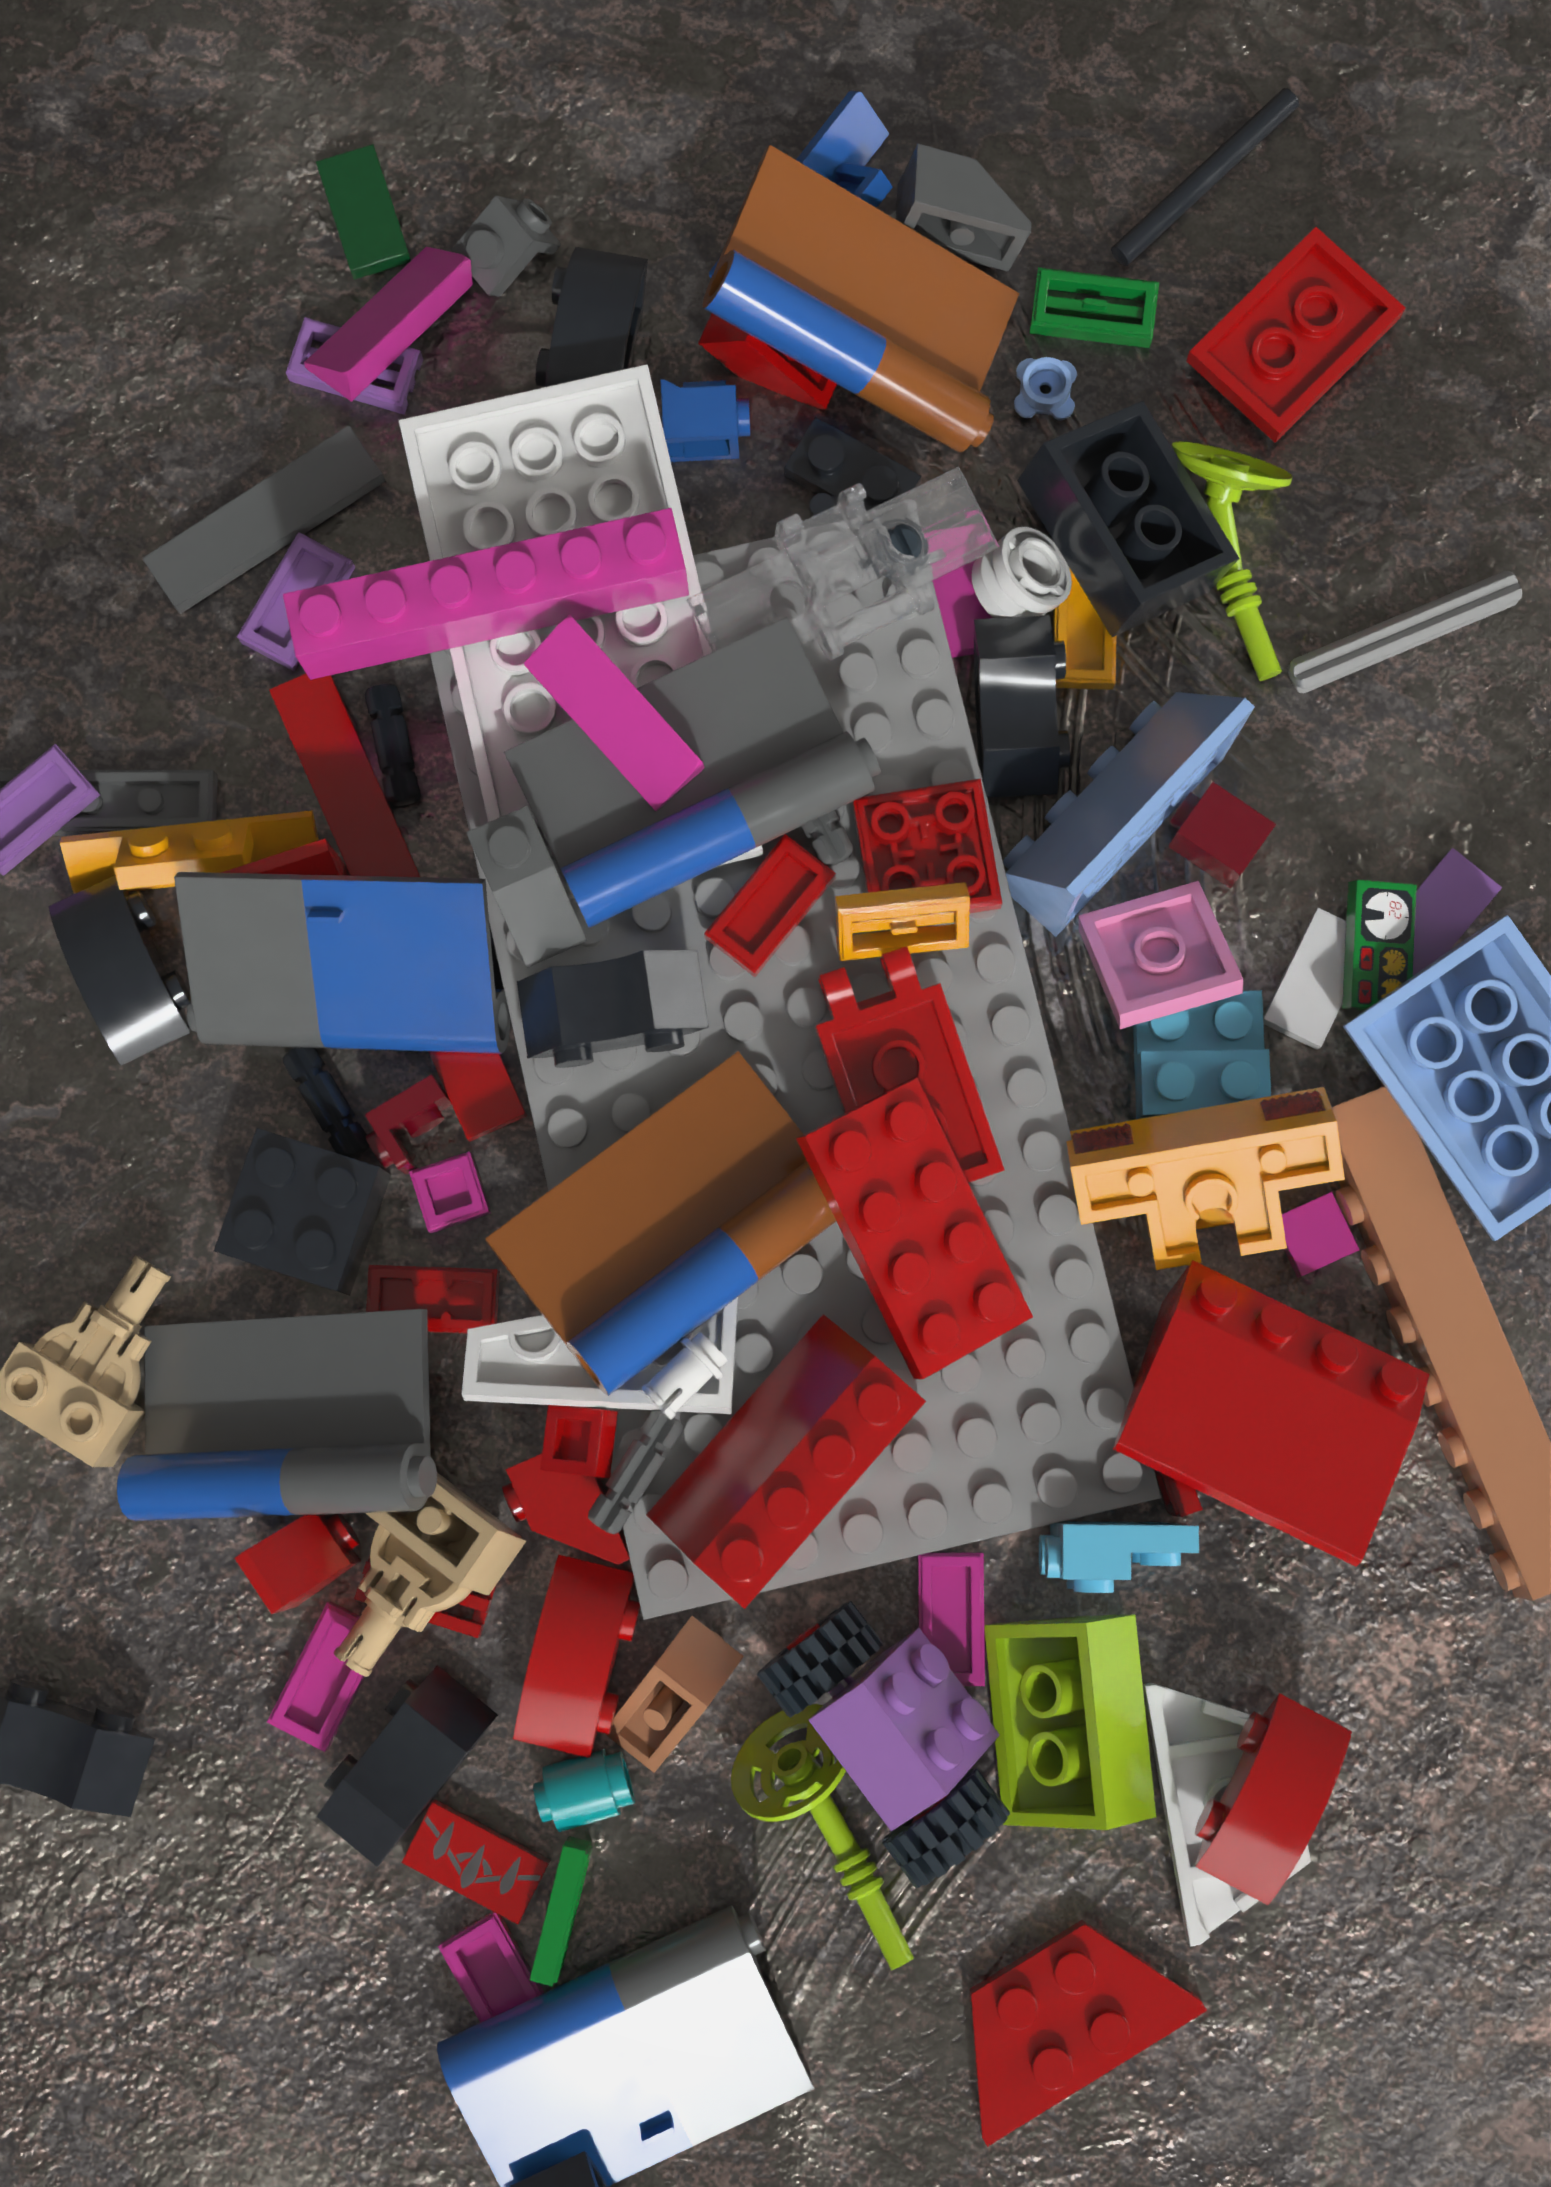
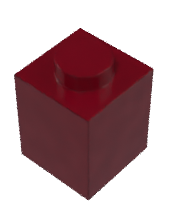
[1168,782,1276,889]

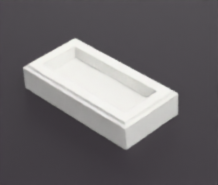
[1263,908,1346,1050]

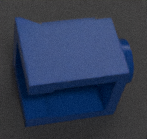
[661,379,750,462]

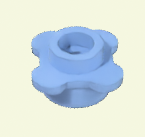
[1014,357,1077,421]

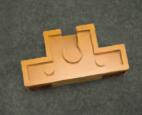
[1066,1087,1345,1270]

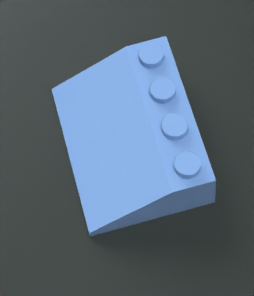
[1003,692,1255,937]
[1343,915,1551,1241]

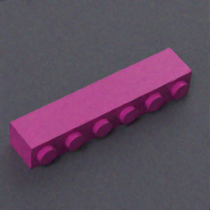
[283,508,689,680]

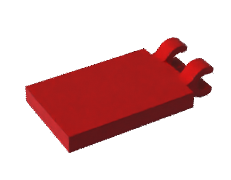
[815,946,1005,1183]

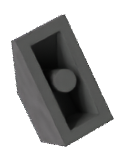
[896,144,1031,272]
[466,805,588,968]

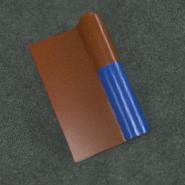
[702,145,1020,452]
[485,1051,836,1396]

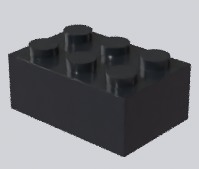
[1017,401,1240,637]

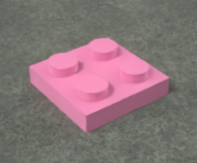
[1078,881,1243,1029]

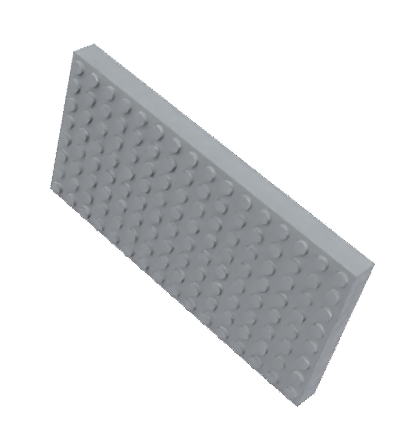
[430,506,1161,1620]

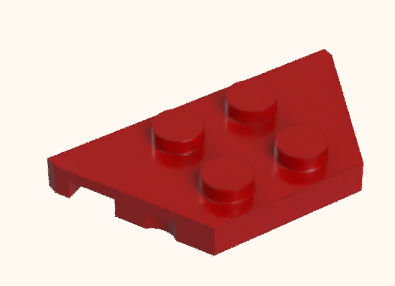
[969,1920,1207,2147]

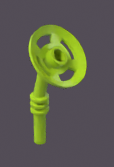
[1171,441,1293,681]
[731,1704,914,1970]

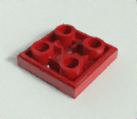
[852,778,1003,914]

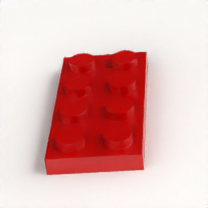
[796,1078,1033,1379]

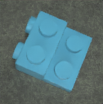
[1133,990,1271,1119]
[1039,1521,1199,1593]

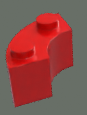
[513,1554,641,1758]
[1195,1693,1352,1905]

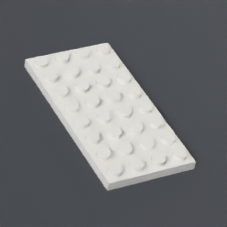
[399,364,763,900]

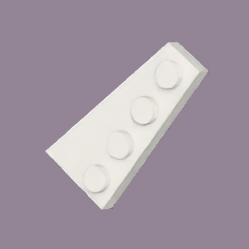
[462,1296,739,1414]

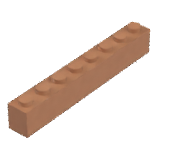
[1332,1087,1551,1601]

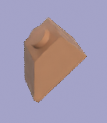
[606,1616,744,1773]

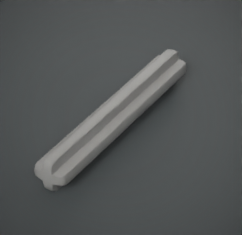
[1287,571,1522,693]

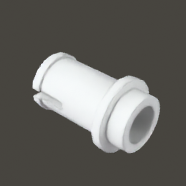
[640,1332,728,1420]

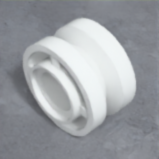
[972,527,1072,618]

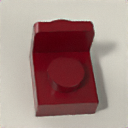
[365,1074,452,1175]

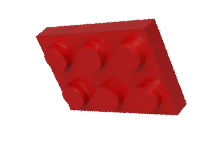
[1186,227,1406,443]

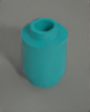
[533,1749,635,1832]

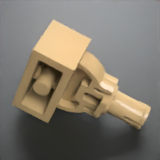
[0,1255,171,1467]
[333,1473,526,1677]

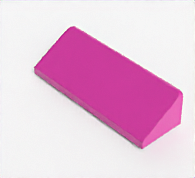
[304,247,473,402]
[524,614,705,812]

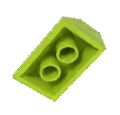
[984,1615,1156,1830]

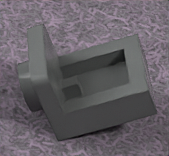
[451,196,561,297]

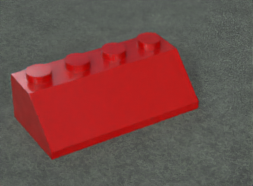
[646,1314,926,1609]

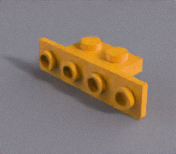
[60,810,319,894]

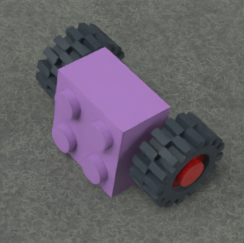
[757,1601,1010,1888]

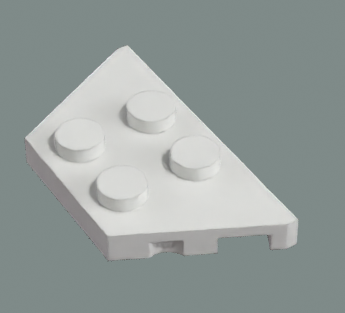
[1143,1683,1311,1946]

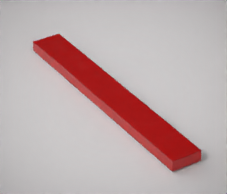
[269,673,527,1142]

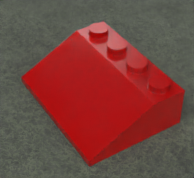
[1113,1260,1430,1567]

